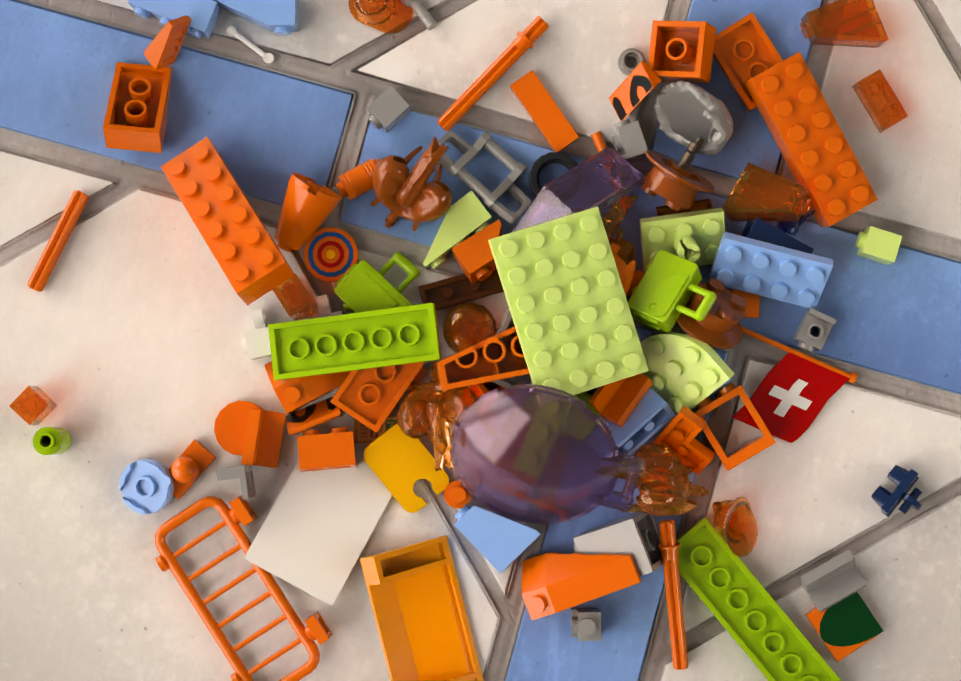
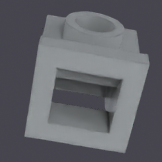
[612,119,648,165]
[792,308,836,353]
[571,608,602,641]

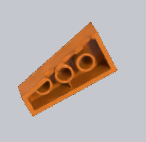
[436,326,529,391]

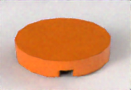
[214,401,263,456]

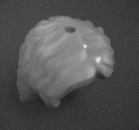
[654,80,733,155]

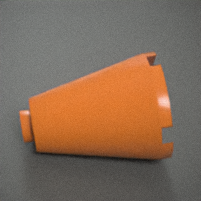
[274,172,341,253]

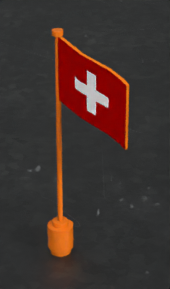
[628,269,858,443]

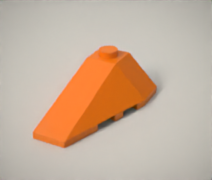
[264,361,350,414]
[522,552,642,621]

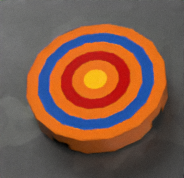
[304,227,359,282]

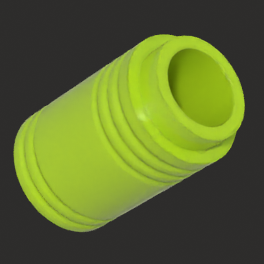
[33,427,71,455]

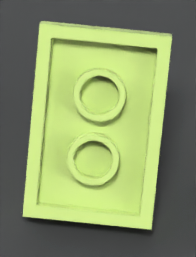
[639,207,725,272]

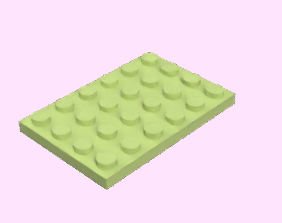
[488,206,649,406]

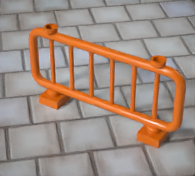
[155,495,333,681]

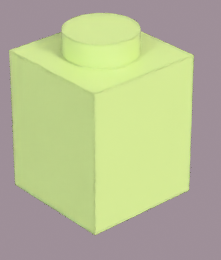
[855,226,903,265]

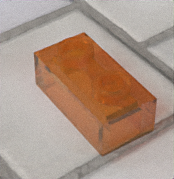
[852,69,908,133]

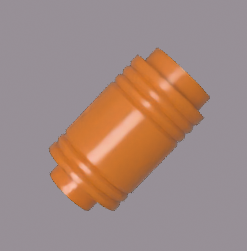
[335,158,379,201]

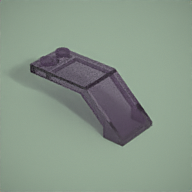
[513,147,645,232]

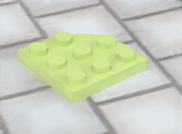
[640,330,735,415]

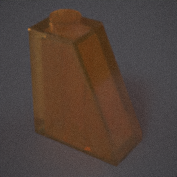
[800,0,889,48]
[722,162,812,221]

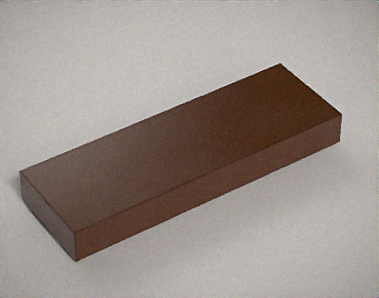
[418,268,504,311]

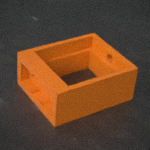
[693,382,776,471]

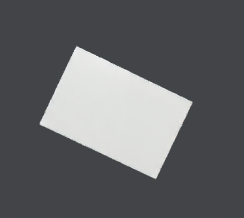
[244,427,392,606]

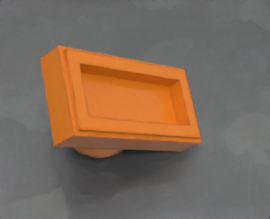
[168,439,217,500]

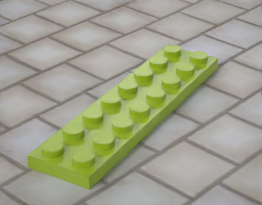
[676,517,841,681]

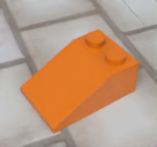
[103,62,172,153]

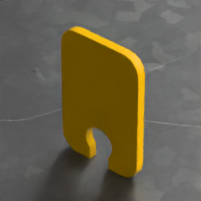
[363,423,449,513]

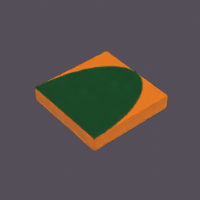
[805,592,883,662]

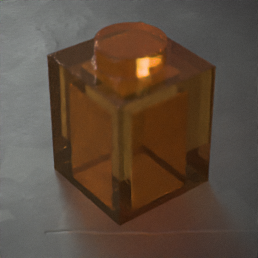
[9,386,57,425]

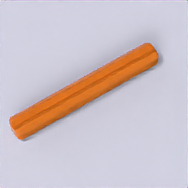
[27,190,89,292]

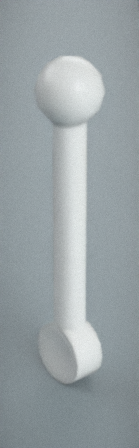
[226,25,274,64]

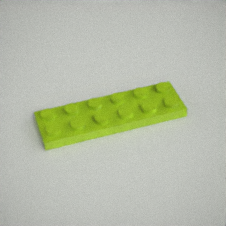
[268,303,442,380]

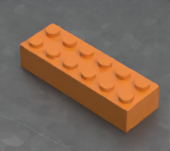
[744,52,878,227]
[160,137,295,306]

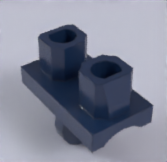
[871,465,922,518]

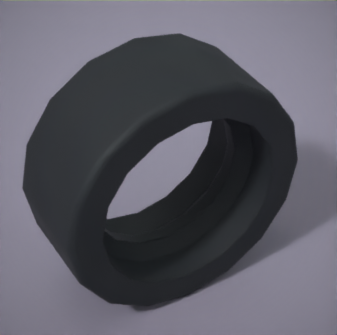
[529,152,581,206]

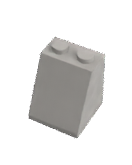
[573,508,663,576]

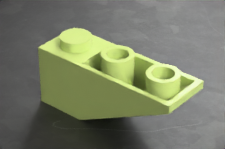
[423,190,492,269]

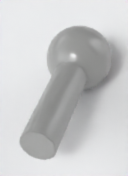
[400,0,437,30]

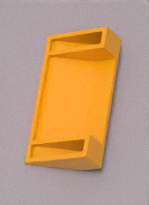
[360,535,484,681]

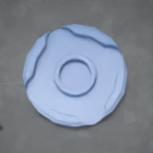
[119,458,174,514]

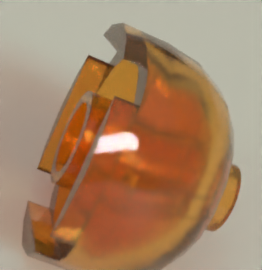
[442,302,497,353]

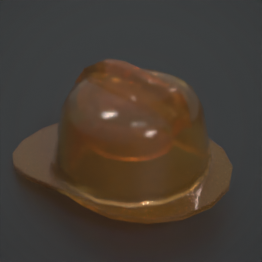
[349,0,413,34]
[712,497,758,557]

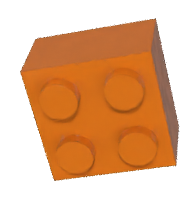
[648,20,716,83]

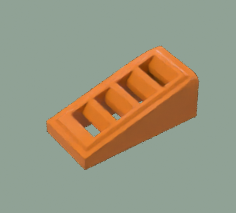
[144,15,191,70]

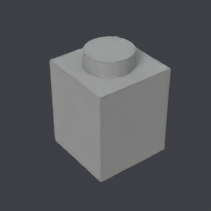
[367,85,411,132]

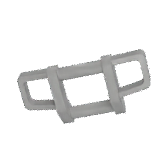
[438,131,531,224]

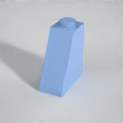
[454,504,540,573]

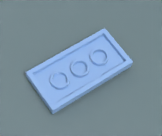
[708,232,833,309]

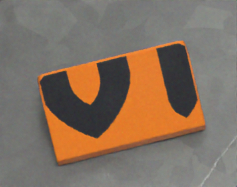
[609,61,662,121]
[286,396,343,436]

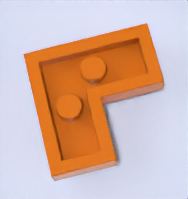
[653,406,715,475]

